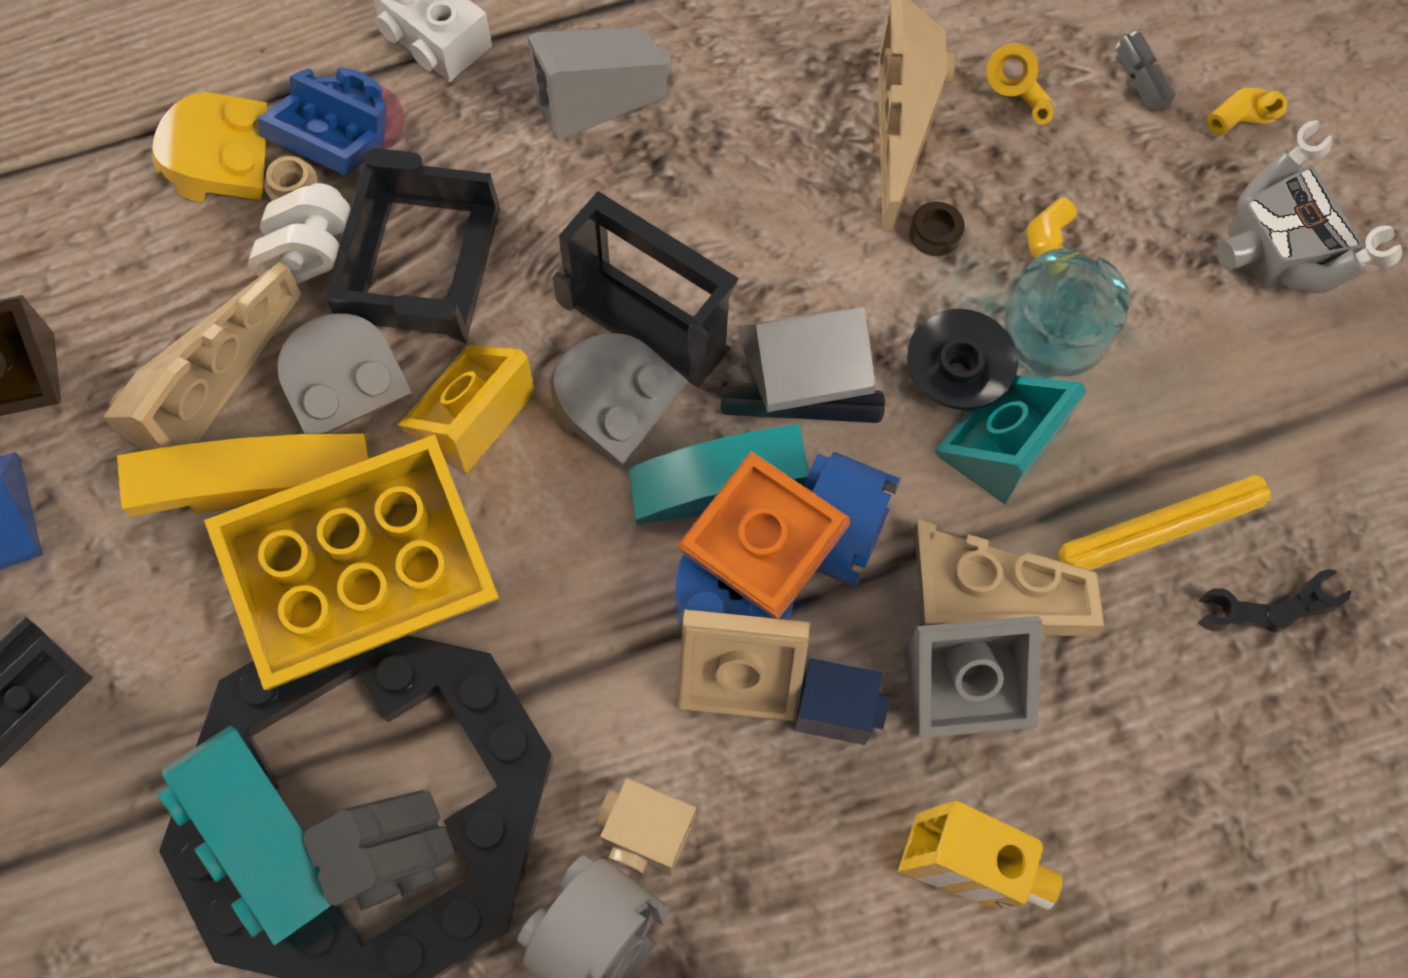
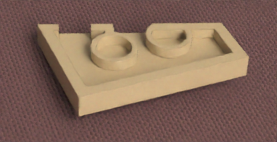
[914,519,1104,636]

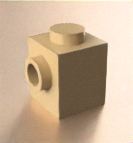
[595,778,696,876]

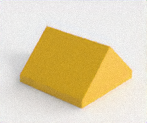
[398,345,535,474]

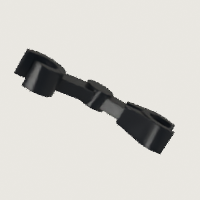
[1198,569,1351,633]

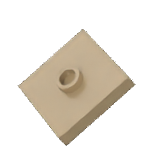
[676,609,810,721]

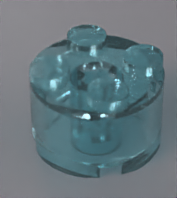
[1004,248,1130,379]

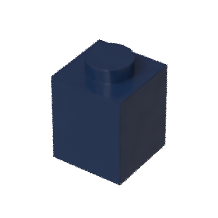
[794,658,889,745]

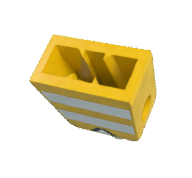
[898,800,1063,910]

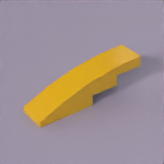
[117,434,370,517]

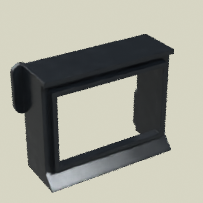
[325,148,500,344]
[553,191,739,388]

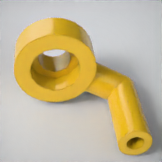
[986,43,1055,125]

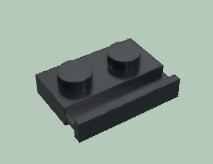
[0,617,93,768]

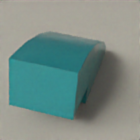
[629,424,809,524]

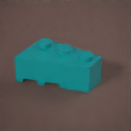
[157,726,331,946]

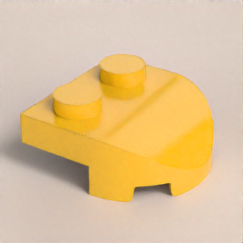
[152,92,267,204]

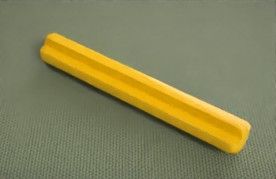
[1058,475,1272,570]

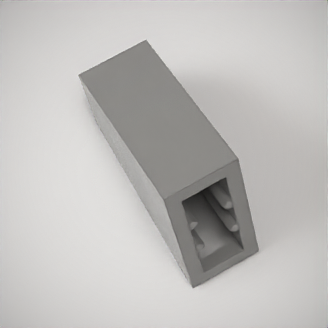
[527,27,672,141]

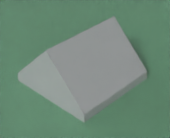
[737,307,876,412]
[904,616,1042,739]

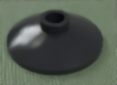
[907,309,1018,410]

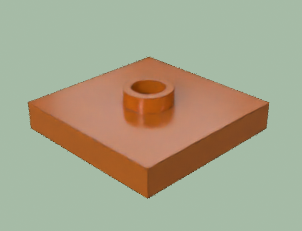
[677,451,851,619]

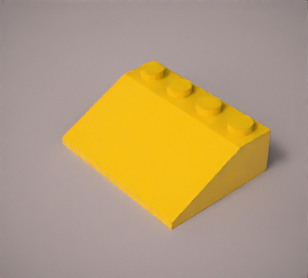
[204,434,499,691]

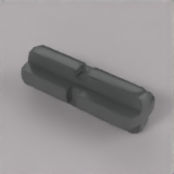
[1115,31,1175,112]

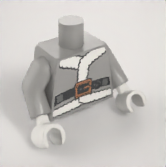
[1217,120,1402,294]

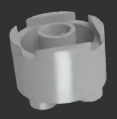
[517,855,669,978]

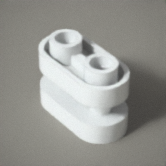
[248,183,350,284]

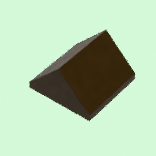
[0,295,61,416]

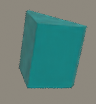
[935,375,1087,504]

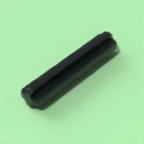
[720,382,885,423]

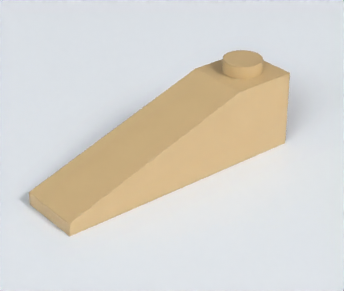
[878,0,955,231]
[103,262,301,451]

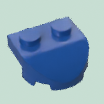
[258,67,386,176]

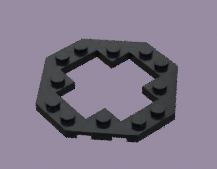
[159,635,553,978]

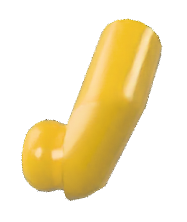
[1206,88,1287,135]
[1026,197,1077,269]

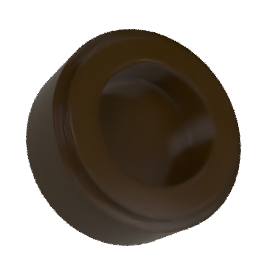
[909,202,965,256]

